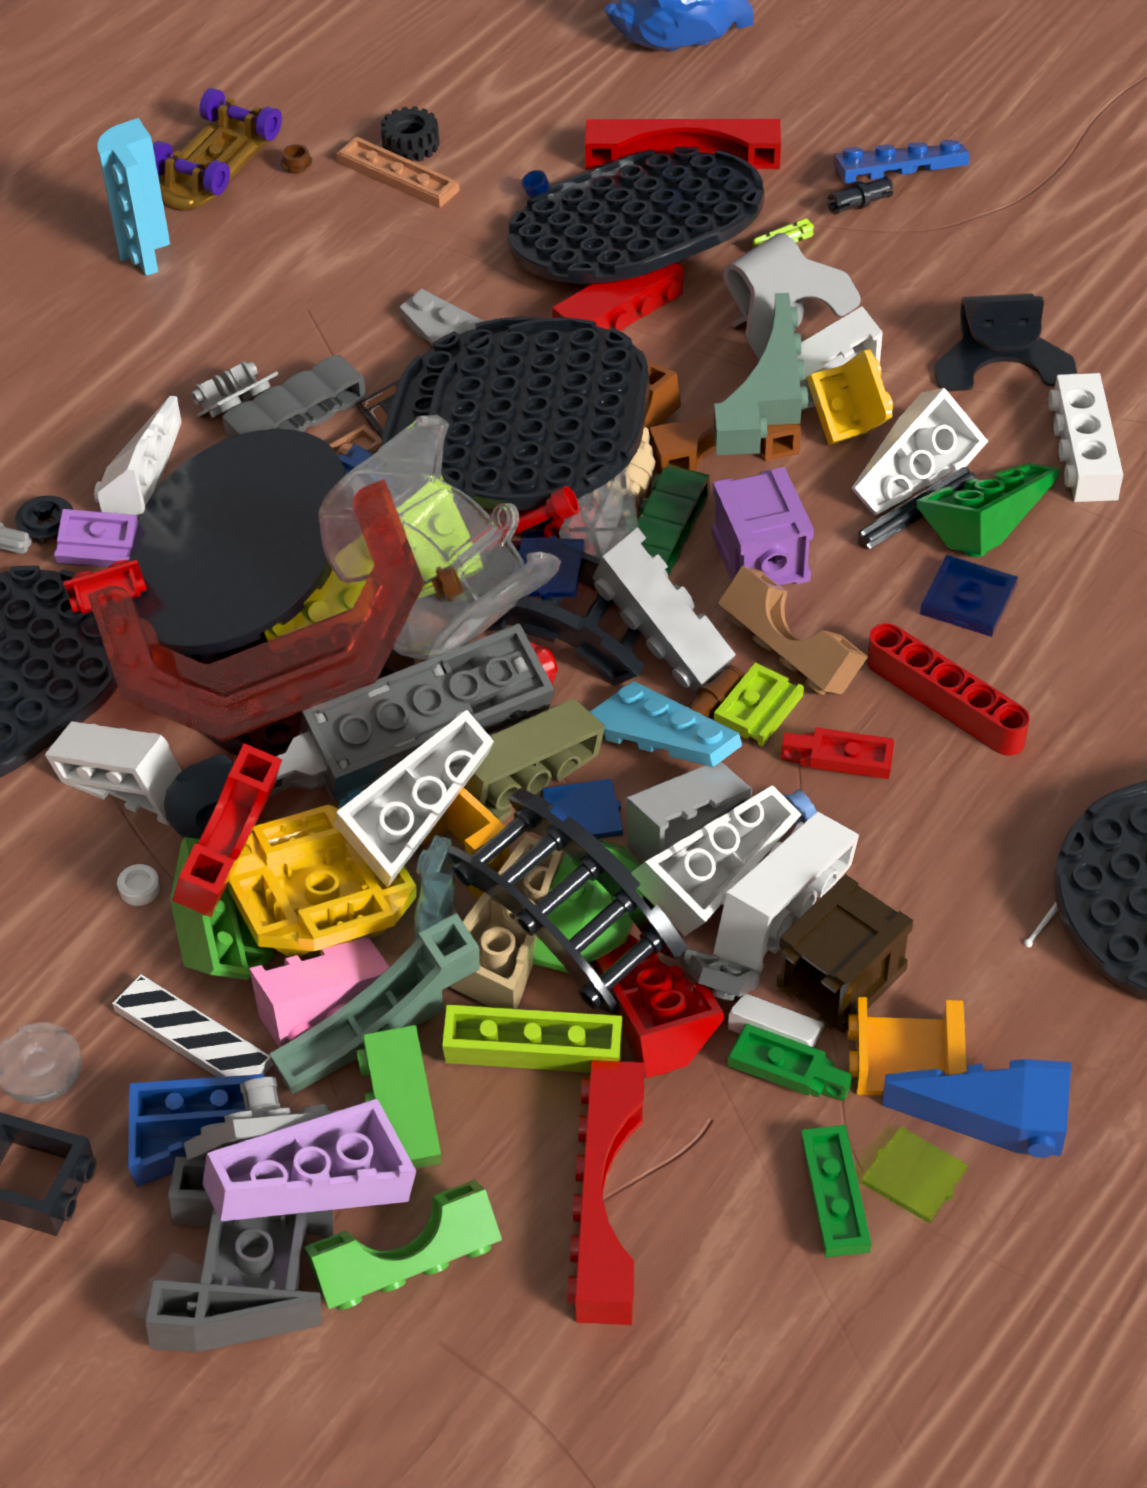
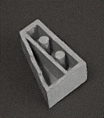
[627,762,752,863]

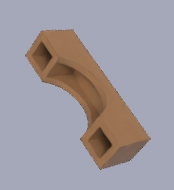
[718,565,868,695]

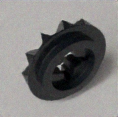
[15,495,73,544]

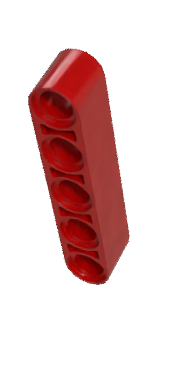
[867,623,1030,756]

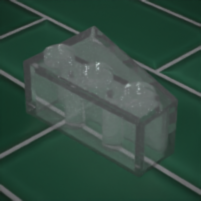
[559,467,638,559]

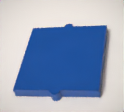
[542,779,623,839]

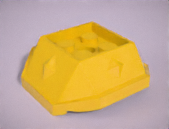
[228,804,416,960]

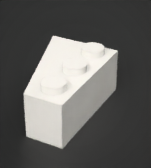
[45,721,182,825]

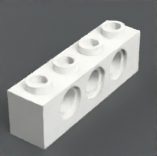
[1048,373,1123,502]

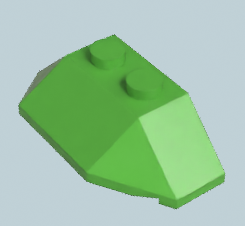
[170,837,274,980]
[533,839,644,973]

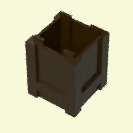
[776,874,913,1033]

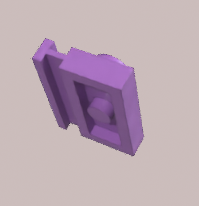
[54,509,138,567]

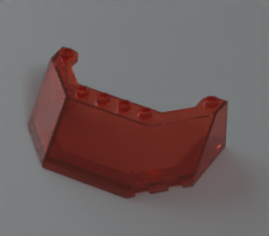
[87,479,425,742]

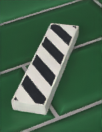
[112,975,273,1077]

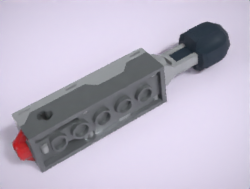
[164,623,558,839]

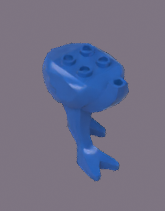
[604,0,753,51]

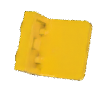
[806,349,893,445]

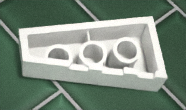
[631,785,802,936]

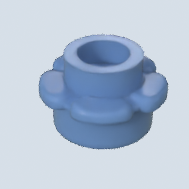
[784,789,817,826]

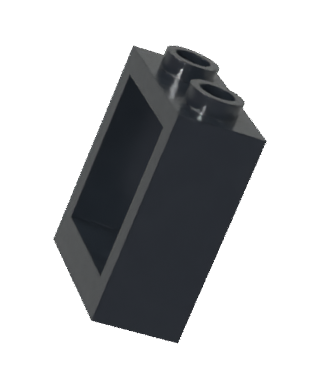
[0,1112,96,1236]

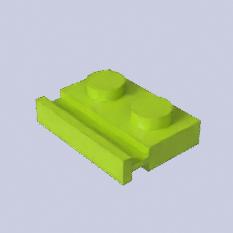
[714,662,804,747]

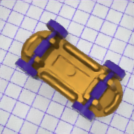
[152,88,282,210]

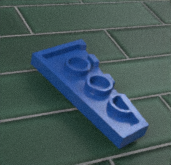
[834,140,969,184]

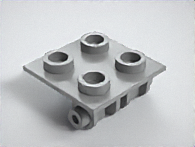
[191,361,279,418]

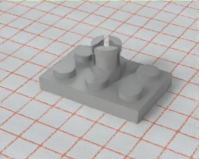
[184,1077,340,1160]

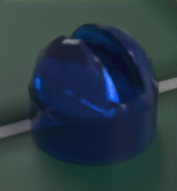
[521,170,550,197]

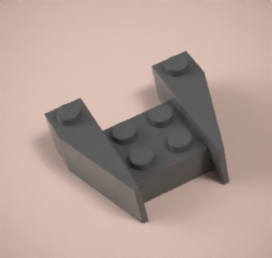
[146,1157,334,1353]

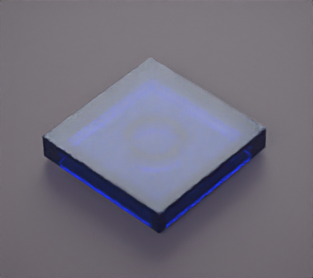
[920,555,1018,637]

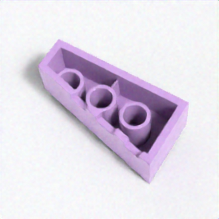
[203,1099,416,1221]

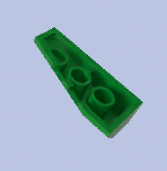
[917,463,1061,557]

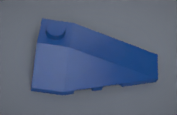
[882,1059,1071,1158]

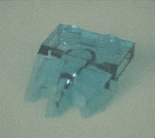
[415,835,456,941]

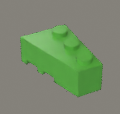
[357,1025,441,1169]

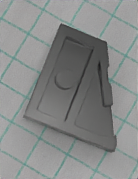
[680,947,762,1000]

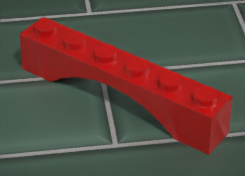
[585,119,781,170]
[567,1060,644,1325]

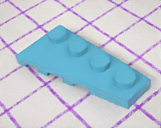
[590,681,742,767]

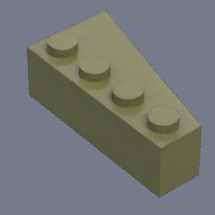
[464,698,605,821]

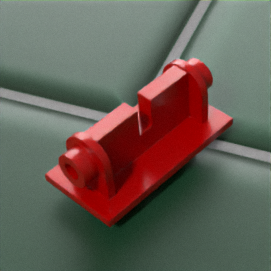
[63,560,147,614]

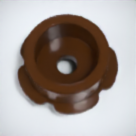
[280,144,312,174]
[431,565,464,602]

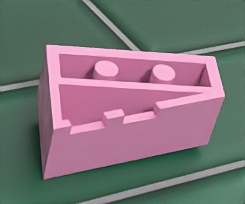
[249,936,390,1048]

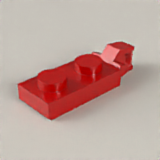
[780,727,895,779]

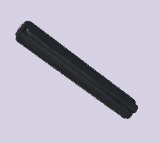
[858,467,975,549]

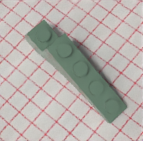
[713,293,808,455]
[269,913,480,1095]

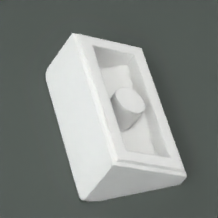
[728,994,825,1048]

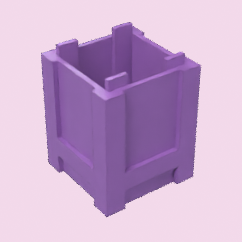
[711,467,814,586]

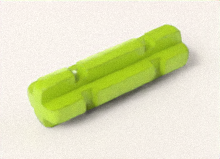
[752,218,814,249]

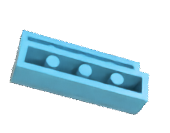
[97,118,170,276]

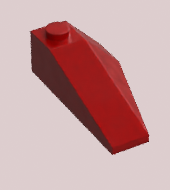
[593,934,724,1078]

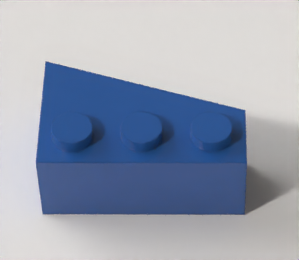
[128,1074,265,1187]

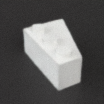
[797,306,883,411]

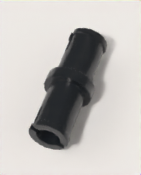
[827,176,894,215]

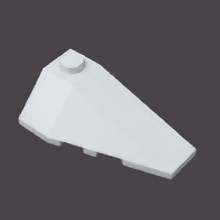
[851,388,988,515]
[94,396,182,522]

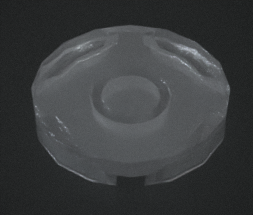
[0,1022,82,1104]

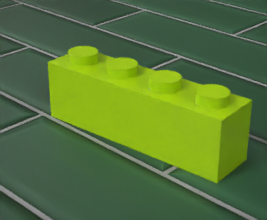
[442,1005,622,1073]

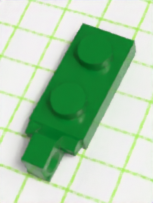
[727,1024,852,1101]

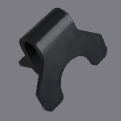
[934,293,1078,391]

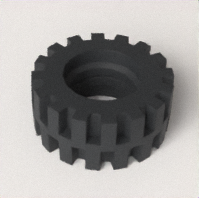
[381,106,439,162]

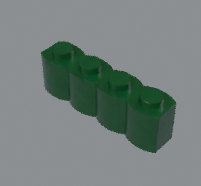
[626,464,710,577]

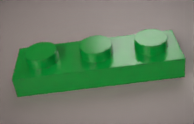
[801,1125,871,1258]

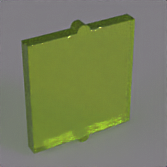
[861,1126,968,1224]

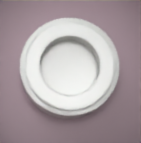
[117,864,160,906]

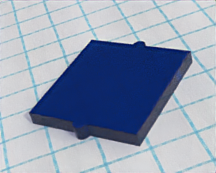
[512,535,585,600]

